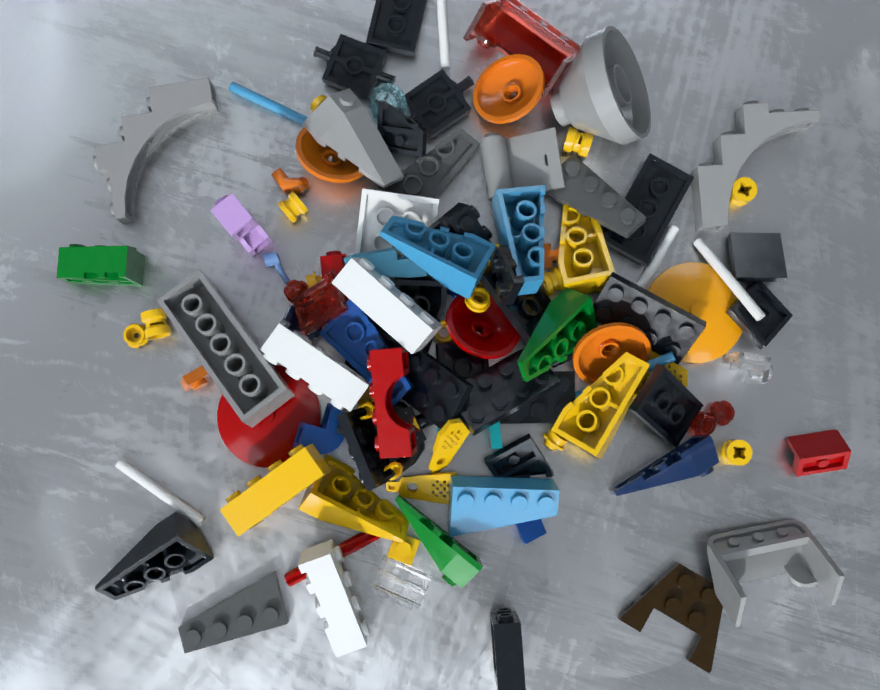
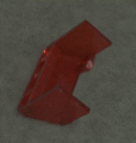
[463,0,581,98]

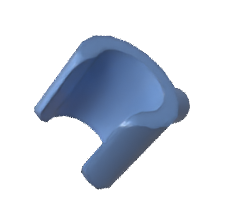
[263,251,290,284]

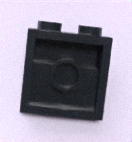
[429,202,493,243]

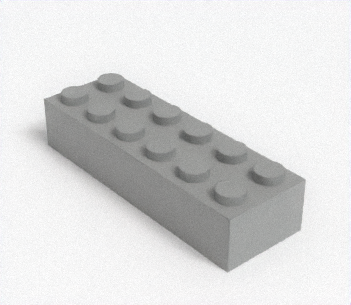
[156,269,295,428]

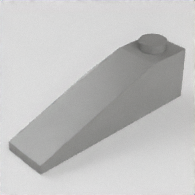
[303,88,404,189]

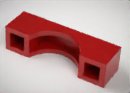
[367,347,418,459]

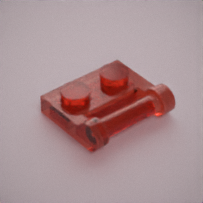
[292,270,348,335]

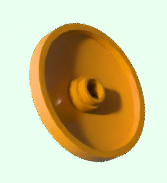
[647,262,742,364]

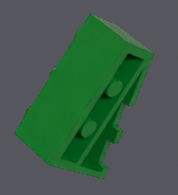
[56,244,145,286]

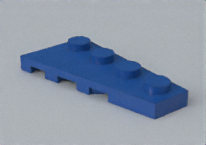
[319,299,413,406]

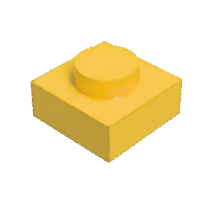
[387,534,421,566]

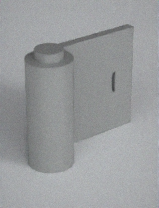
[480,127,565,201]

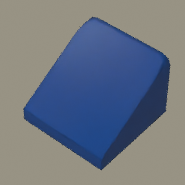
[515,519,547,545]

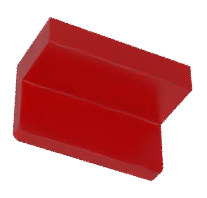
[787,429,851,477]

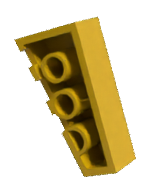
[220,444,331,536]

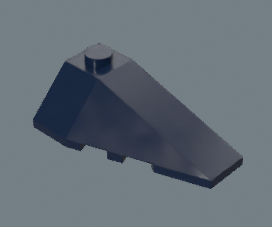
[609,435,719,496]

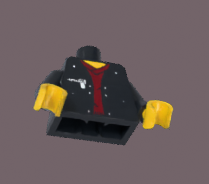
[357,401,434,481]

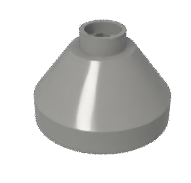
[551,26,651,145]

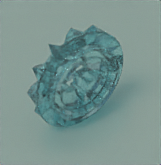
[368,83,407,119]

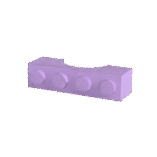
[210,193,273,257]

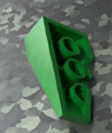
[517,287,598,382]
[395,494,483,588]

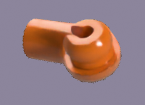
[271,168,309,194]

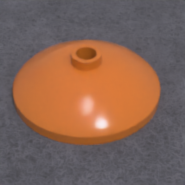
[473,54,545,124]
[295,127,363,183]
[572,322,651,385]

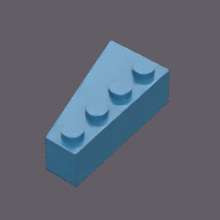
[490,185,546,295]
[447,476,560,537]

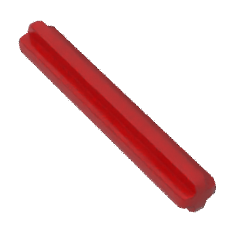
[284,532,380,587]

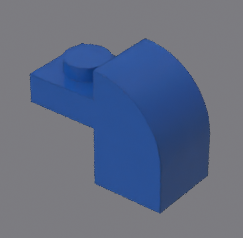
[292,403,345,455]

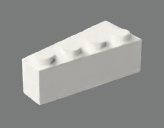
[332,257,443,354]
[260,319,369,411]
[298,539,370,657]

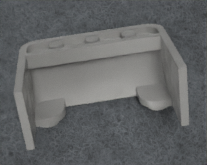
[707,519,845,627]

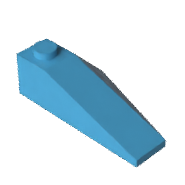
[380,215,497,299]

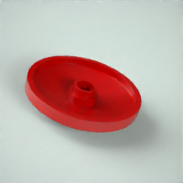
[217,364,322,468]

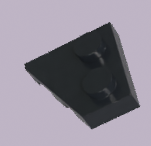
[377,101,427,157]
[490,245,524,305]
[484,433,554,478]

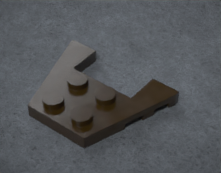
[618,562,723,674]

